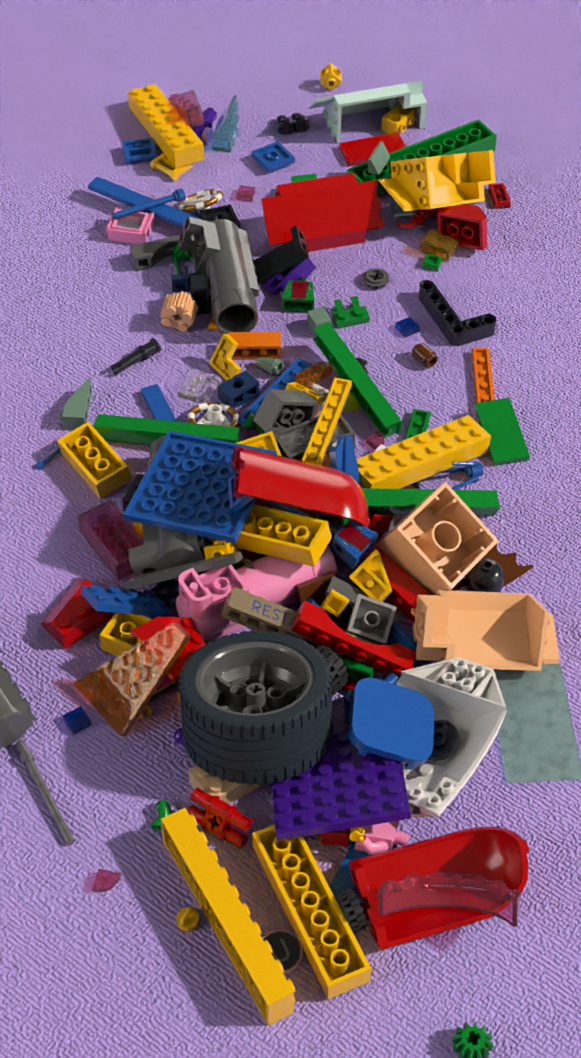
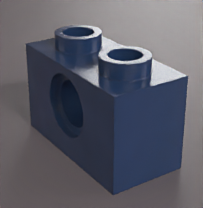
[218,370,259,409]

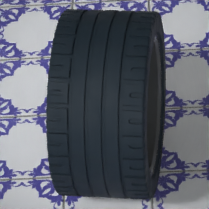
[179,631,333,785]

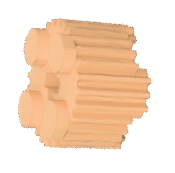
[160,291,199,332]

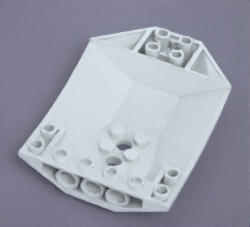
[396,657,507,817]

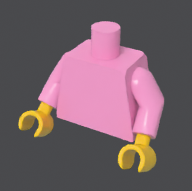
[349,820,410,855]

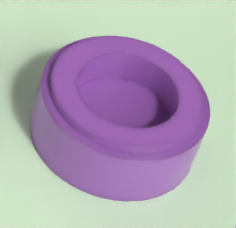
[201,127,213,144]

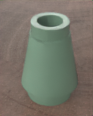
[256,357,284,376]

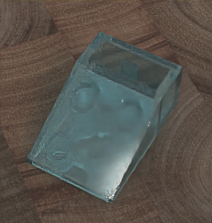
[212,95,240,153]

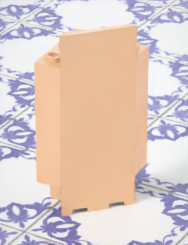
[411,590,559,671]

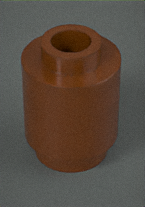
[412,343,438,368]

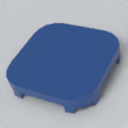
[346,678,434,770]

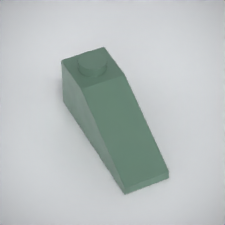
[60,379,92,430]

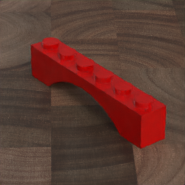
[291,601,416,679]

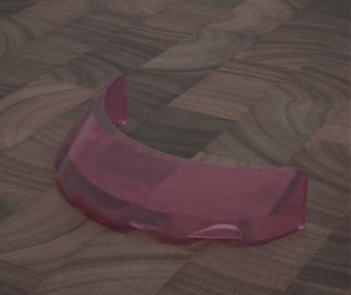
[378,872,521,927]

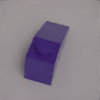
[264,258,316,295]

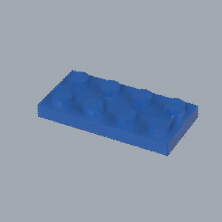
[81,585,170,617]

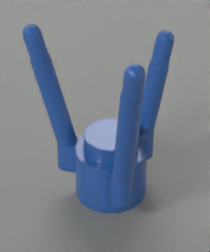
[441,461,483,490]

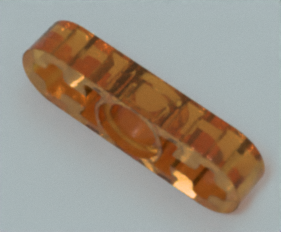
[295,361,332,387]

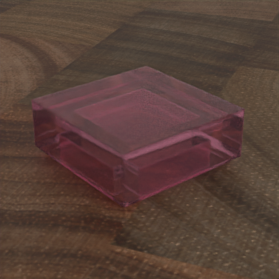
[237,185,255,202]

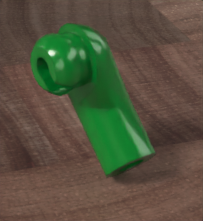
[150,800,171,832]

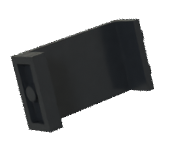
[252,225,309,285]

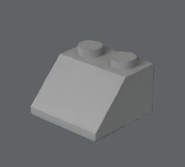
[345,594,397,645]

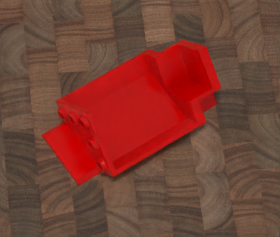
[261,173,385,252]

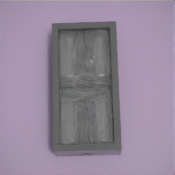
[273,414,355,461]

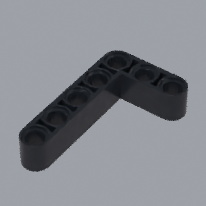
[418,280,497,346]

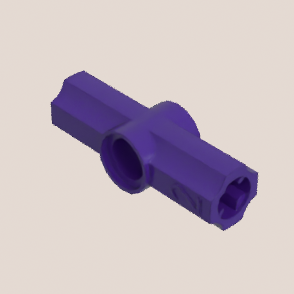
[192,107,217,140]

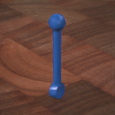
[36,447,61,470]

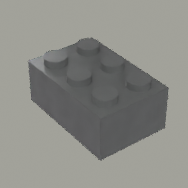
[253,389,318,433]

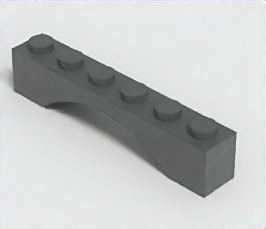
[129,235,179,271]

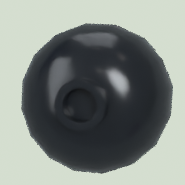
[465,558,505,592]

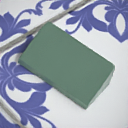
[368,141,390,175]

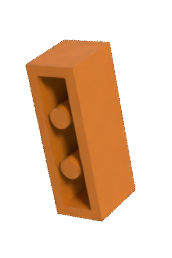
[228,332,281,360]

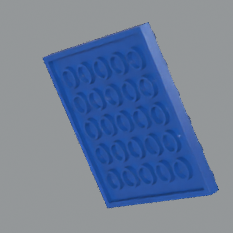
[123,430,277,544]

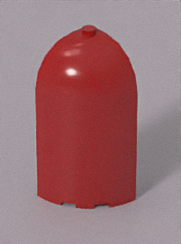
[231,446,370,528]
[349,827,529,950]

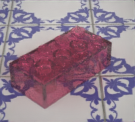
[77,500,144,581]

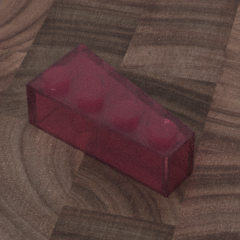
[167,90,205,128]

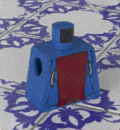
[329,520,379,569]

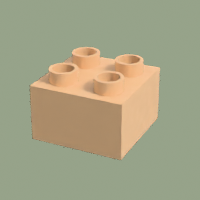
[377,482,499,595]

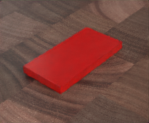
[339,132,406,166]

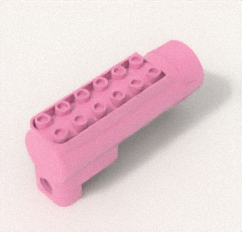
[176,545,337,641]

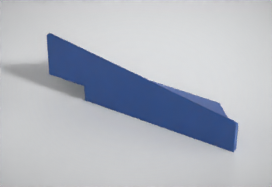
[330,435,369,519]

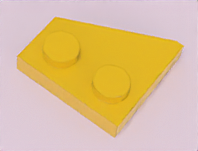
[349,549,392,602]

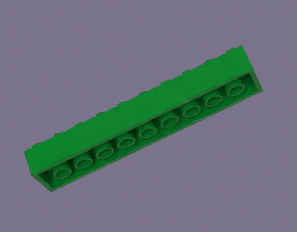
[347,119,497,196]

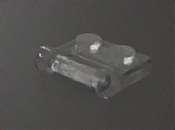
[178,369,222,404]

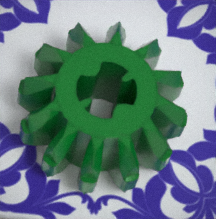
[452,1021,493,1058]

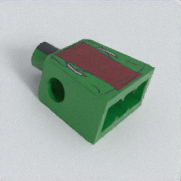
[282,277,314,313]

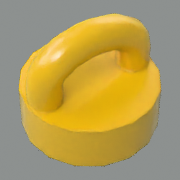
[176,906,199,931]

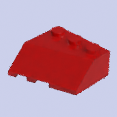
[41,579,113,649]
[130,616,206,681]

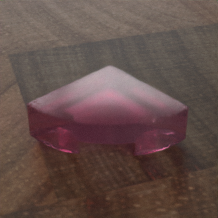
[366,430,384,450]
[92,869,121,893]

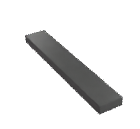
[124,551,243,590]

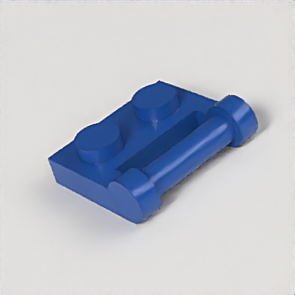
[122,138,157,164]

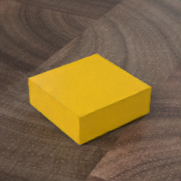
[321,589,349,617]

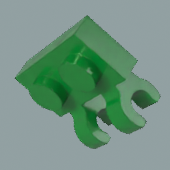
[332,296,370,329]

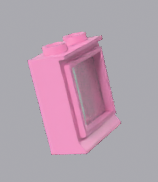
[105,207,155,244]

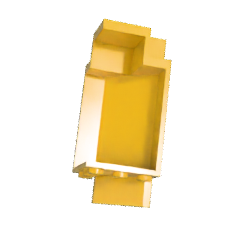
[378,150,496,212]

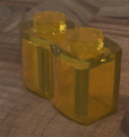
[419,229,459,262]

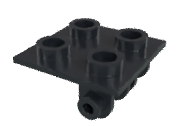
[272,113,310,135]

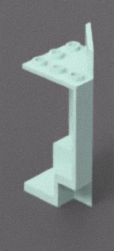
[307,80,427,143]

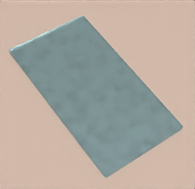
[494,664,581,783]

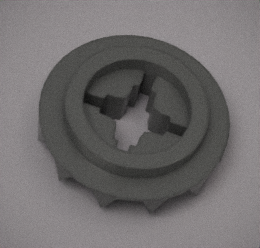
[363,268,389,289]

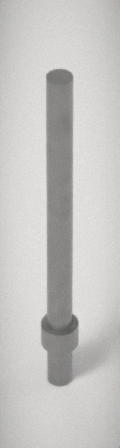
[15,740,75,846]

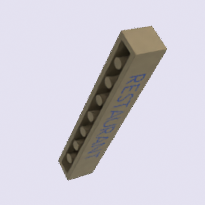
[221,586,377,674]

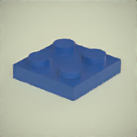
[251,141,295,173]

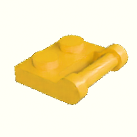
[150,153,193,181]

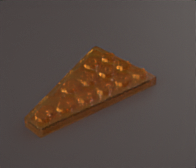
[73,623,191,736]

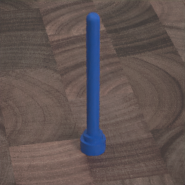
[112,188,186,219]

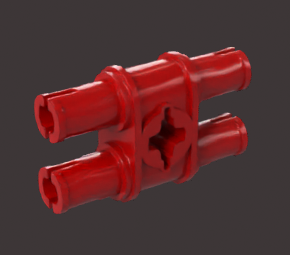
[187,787,253,849]

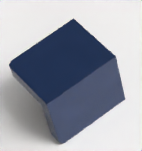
[171,266,189,292]

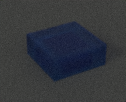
[395,317,420,338]
[63,706,92,735]

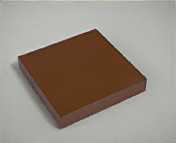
[296,571,335,613]

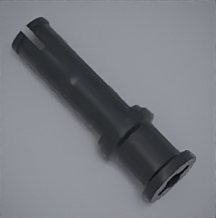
[110,338,161,375]

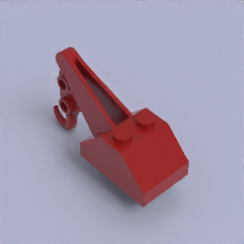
[397,204,488,251]

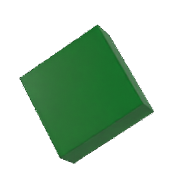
[422,254,443,272]

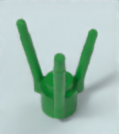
[172,244,194,275]

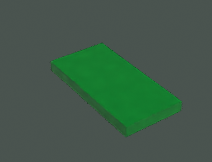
[474,398,530,466]

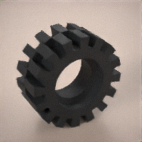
[334,889,367,933]

